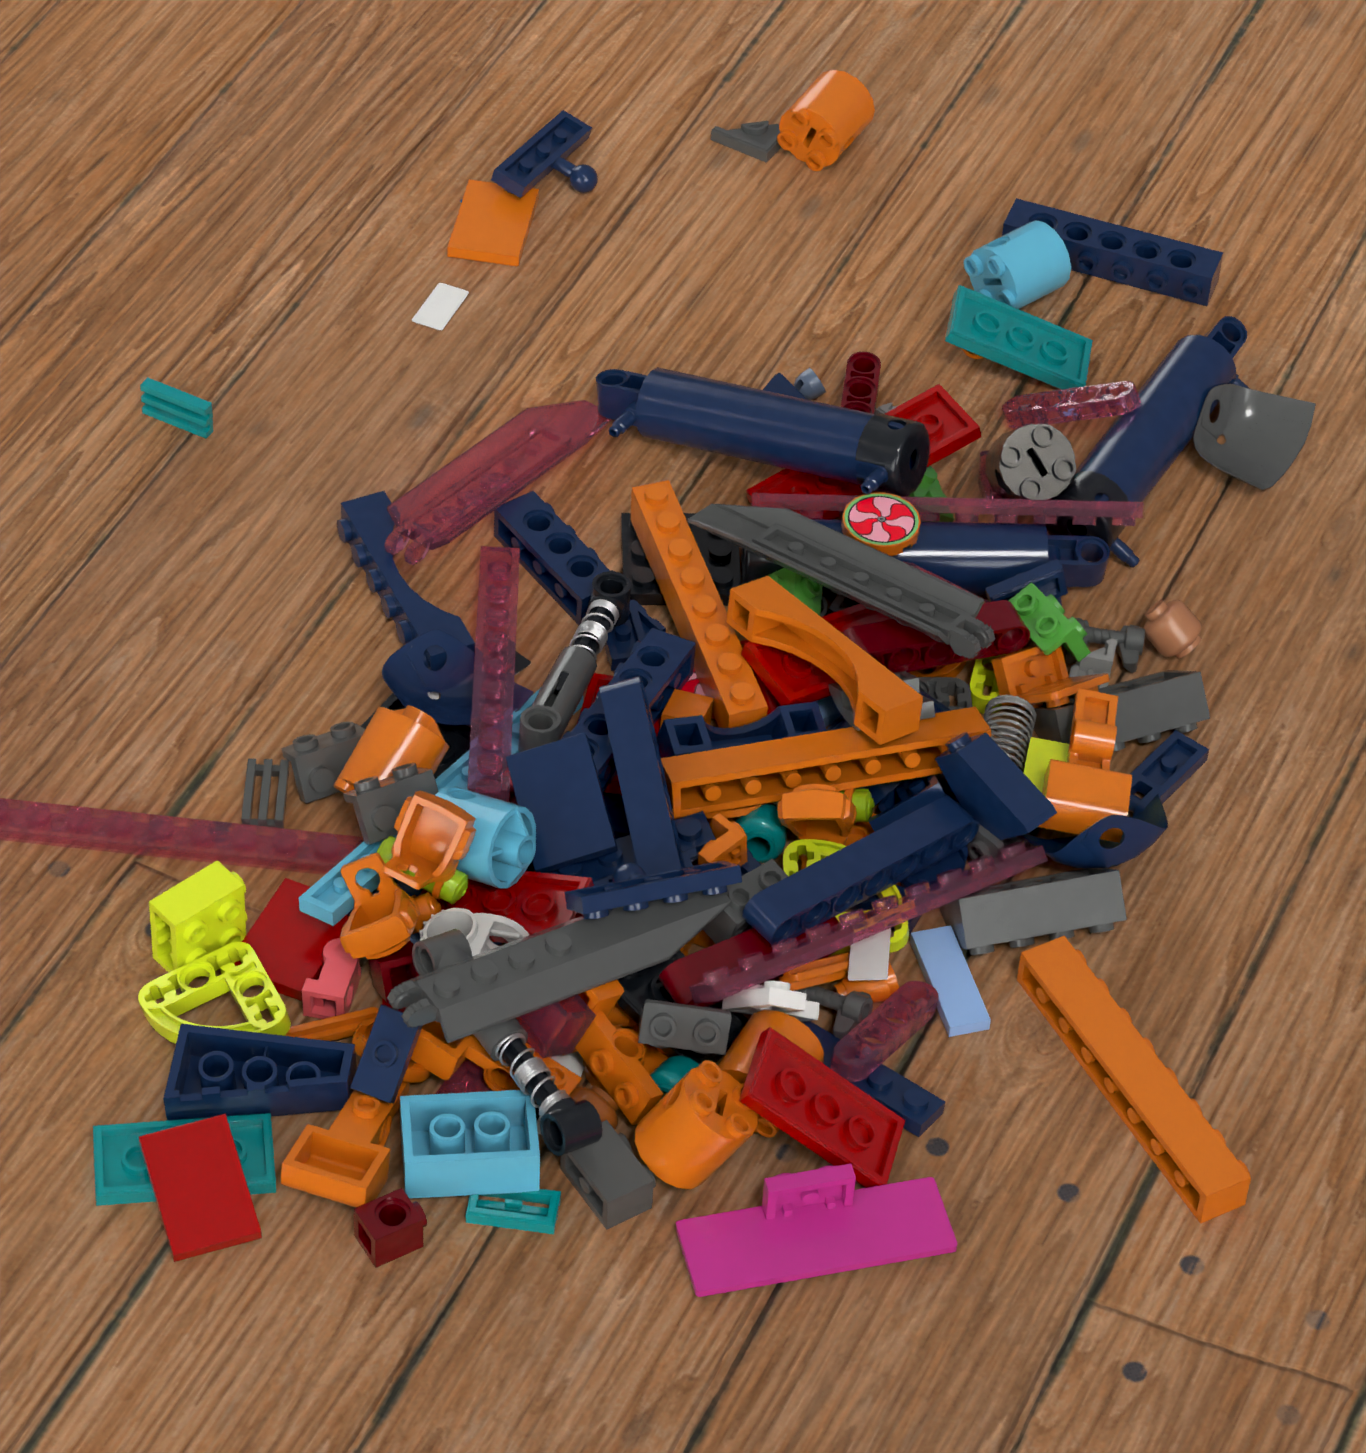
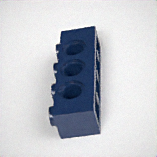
[494,491,615,625]

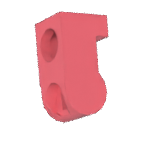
[302,938,361,1019]

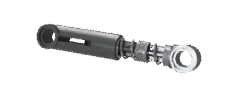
[518,571,632,752]
[412,929,603,1156]

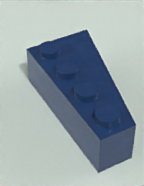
[163,1024,357,1120]

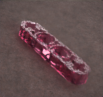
[1002,381,1141,428]
[830,981,939,1082]

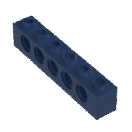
[1002,198,1223,306]
[562,628,696,792]

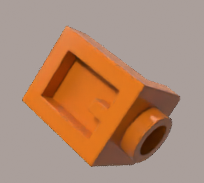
[698,813,748,867]

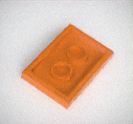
[447,179,539,266]

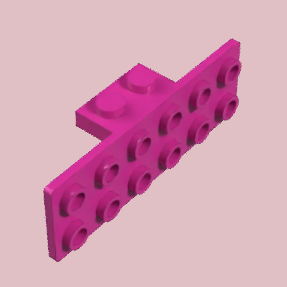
[676,1163,957,1297]

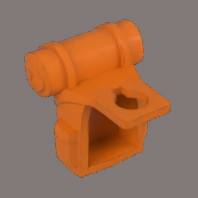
[340,853,442,959]

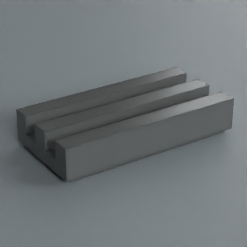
[241,758,289,830]

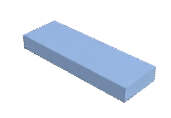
[910,925,991,1037]

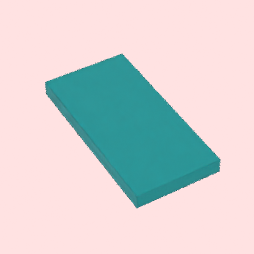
[945,285,1093,397]
[93,1113,276,1206]

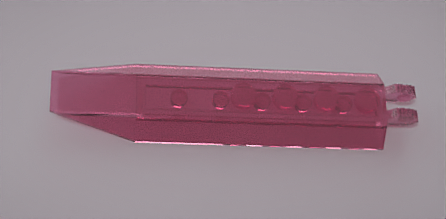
[384,400,613,565]

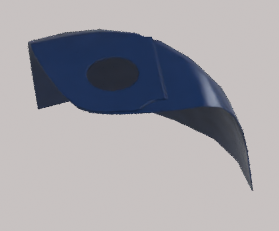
[382,630,534,725]
[1023,794,1168,868]

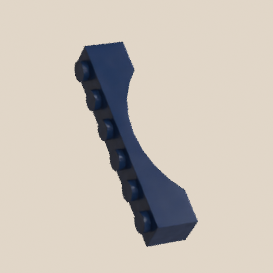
[337,491,475,671]

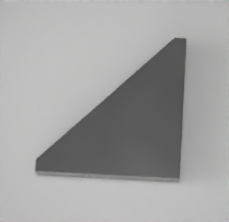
[711,121,781,163]

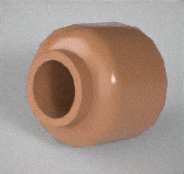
[1143,600,1202,659]

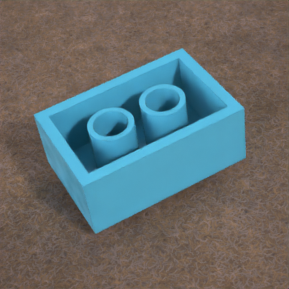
[400,1090,540,1199]

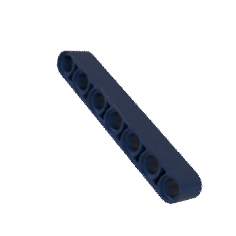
[599,675,686,876]
[742,796,980,946]

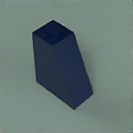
[935,732,1057,840]

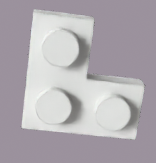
[722,981,820,1022]

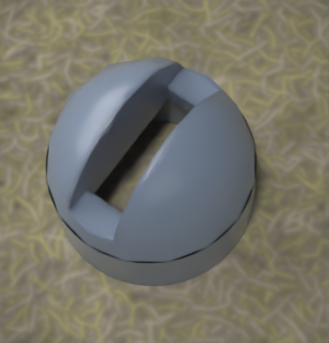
[794,367,826,400]

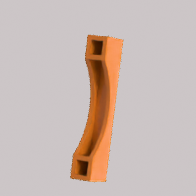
[726,576,923,745]

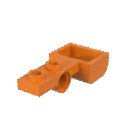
[1038,688,1132,843]
[530,979,664,1125]
[411,1020,582,1101]
[281,1081,410,1207]

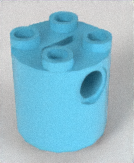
[963,220,1071,309]
[435,787,536,888]

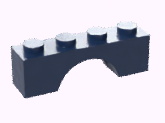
[657,701,827,758]

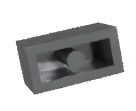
[560,1120,656,1230]

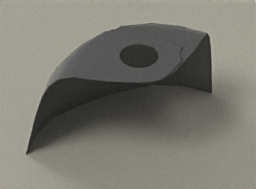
[1193,384,1316,490]

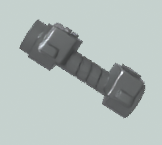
[1065,618,1145,673]
[782,975,873,1043]

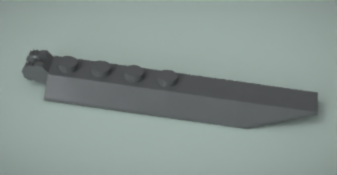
[688,504,996,659]
[387,891,731,1043]

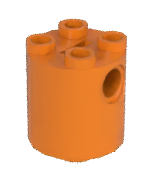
[777,70,875,171]
[333,705,449,793]
[718,1010,824,1138]
[635,1060,758,1189]

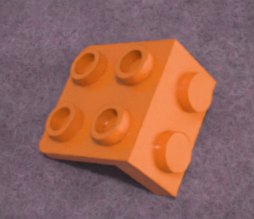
[991,645,1110,711]

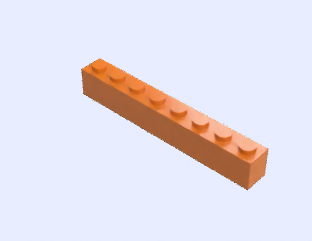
[630,480,768,728]
[661,706,991,818]
[1017,936,1251,1224]

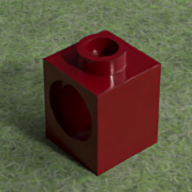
[354,1188,427,1268]

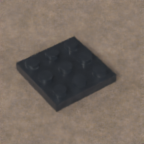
[621,513,741,606]

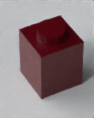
[368,941,419,1003]

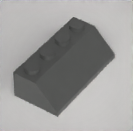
[1025,670,1211,752]
[936,868,1127,955]

